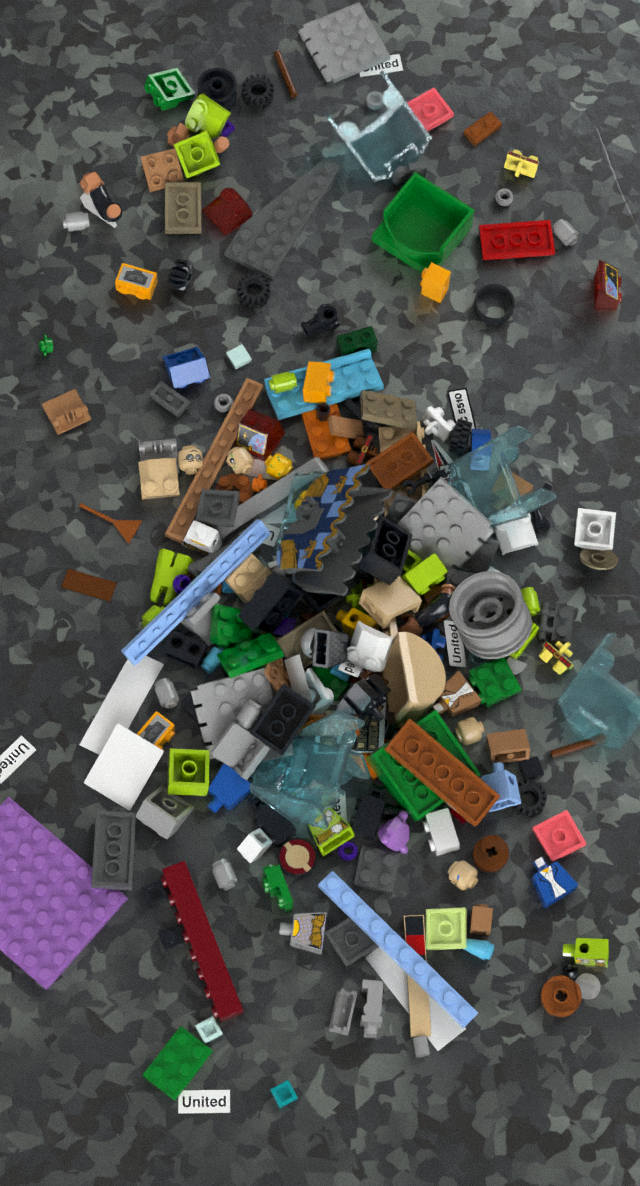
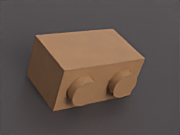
[486,729,530,765]

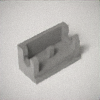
[328,989,358,1035]

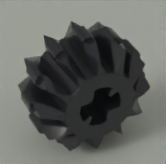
[168,259,194,291]

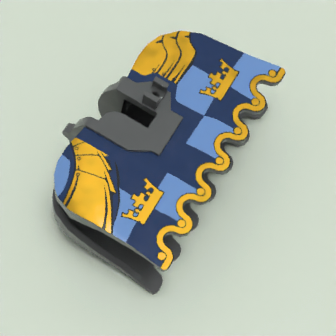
[276,464,393,596]

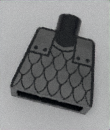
[313,629,351,668]

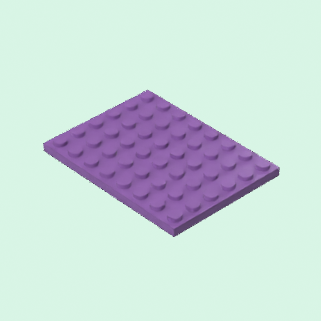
[0,797,128,990]

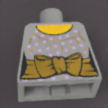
[279,912,327,955]

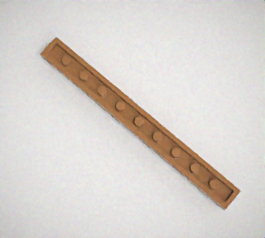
[165,378,264,544]

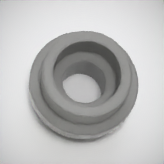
[495,188,513,206]
[214,394,233,412]

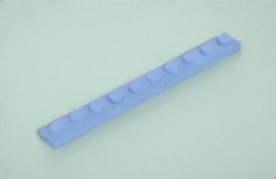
[121,519,271,666]
[318,871,478,1029]

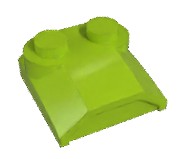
[185,94,231,139]
[174,131,220,179]

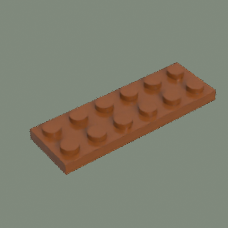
[384,718,500,827]

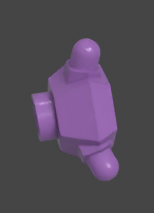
[378,810,409,854]

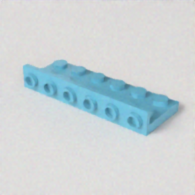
[264,349,384,420]

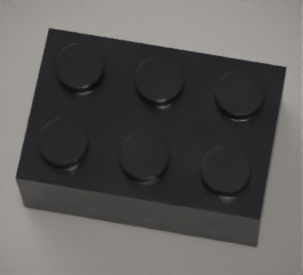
[358,515,413,585]
[238,571,305,635]
[250,684,316,756]

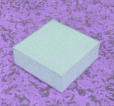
[226,344,252,370]
[195,1016,223,1044]

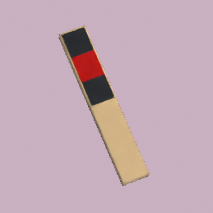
[403,915,431,1037]

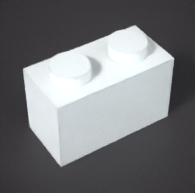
[423,808,460,856]

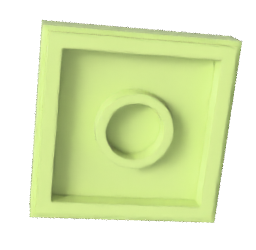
[426,907,467,950]

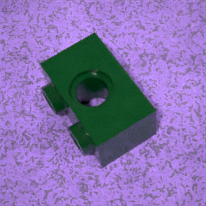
[336,326,378,357]

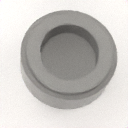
[366,91,384,110]

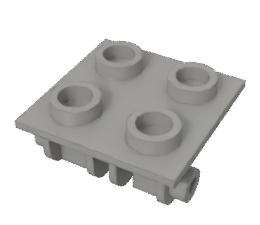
[139,438,180,474]

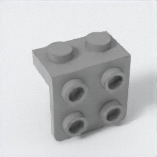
[183,593,221,646]
[211,723,270,780]

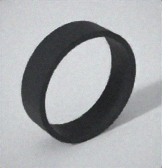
[474,284,515,325]

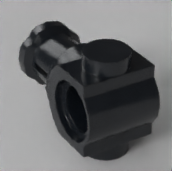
[301,303,340,337]

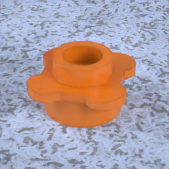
[252,474,267,493]

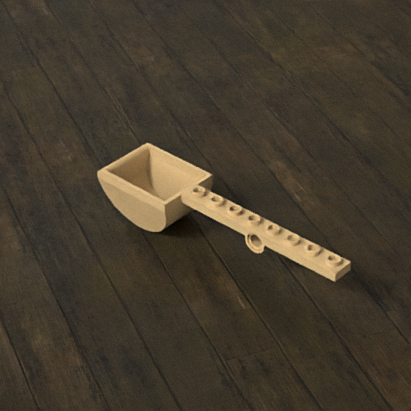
[366,516,446,728]

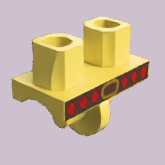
[504,149,539,178]
[539,641,574,675]

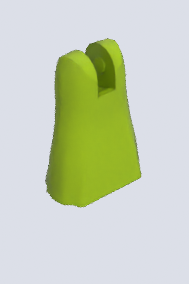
[150,549,194,606]

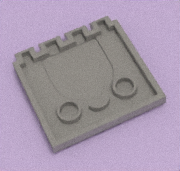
[298,2,391,83]
[396,477,495,577]
[190,667,273,762]

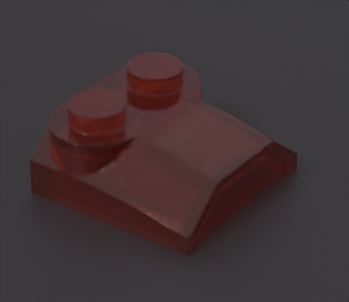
[202,188,253,236]

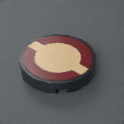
[277,838,317,878]

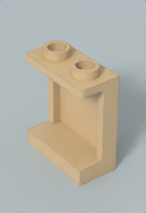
[359,576,422,629]

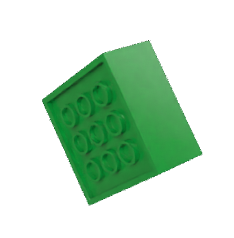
[372,172,475,274]
[365,710,481,821]

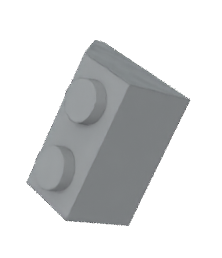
[135,785,194,839]

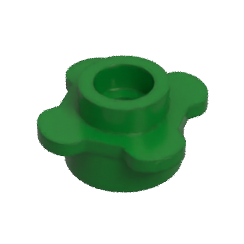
[39,335,53,356]

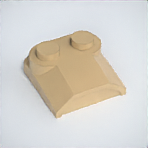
[138,458,180,500]

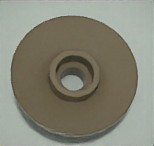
[580,549,618,570]

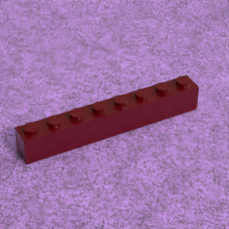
[160,861,243,1022]

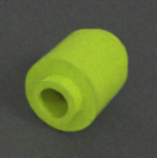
[268,371,297,394]
[520,587,540,617]

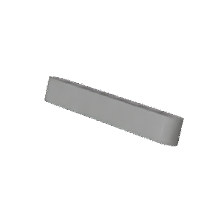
[212,457,329,541]

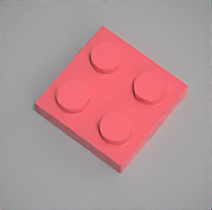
[405,88,454,133]
[532,810,587,863]

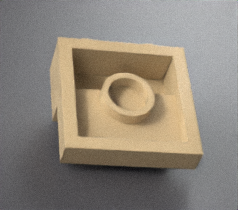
[224,553,272,604]

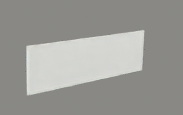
[79,656,164,755]
[365,947,466,1051]

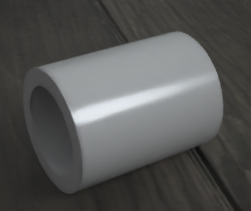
[413,1036,430,1057]

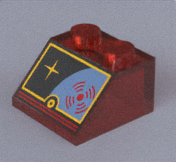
[594,260,622,310]
[235,409,285,462]

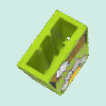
[308,807,355,856]
[563,938,609,968]

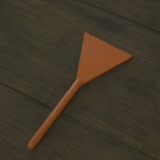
[79,503,142,544]

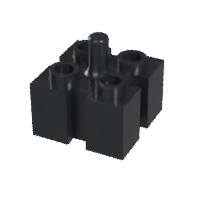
[335,674,391,724]

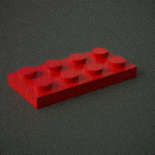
[478,220,555,260]

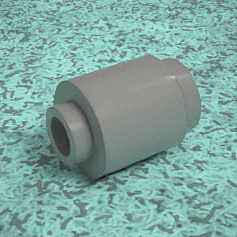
[62,211,90,232]
[552,219,579,246]
[154,678,179,709]
[236,699,264,730]
[212,859,237,890]

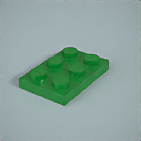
[216,633,284,679]
[142,1026,213,1101]

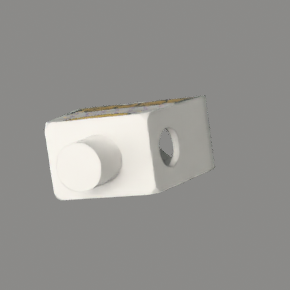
[182,521,223,556]

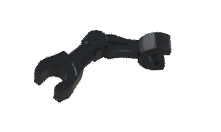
[402,470,448,497]
[531,481,553,534]

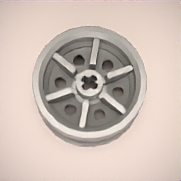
[449,571,532,659]

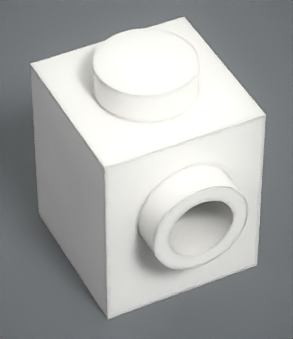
[237,828,273,863]

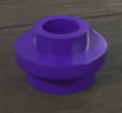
[173,574,191,594]
[338,841,358,861]

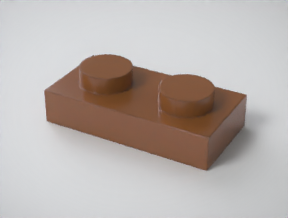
[463,111,502,146]

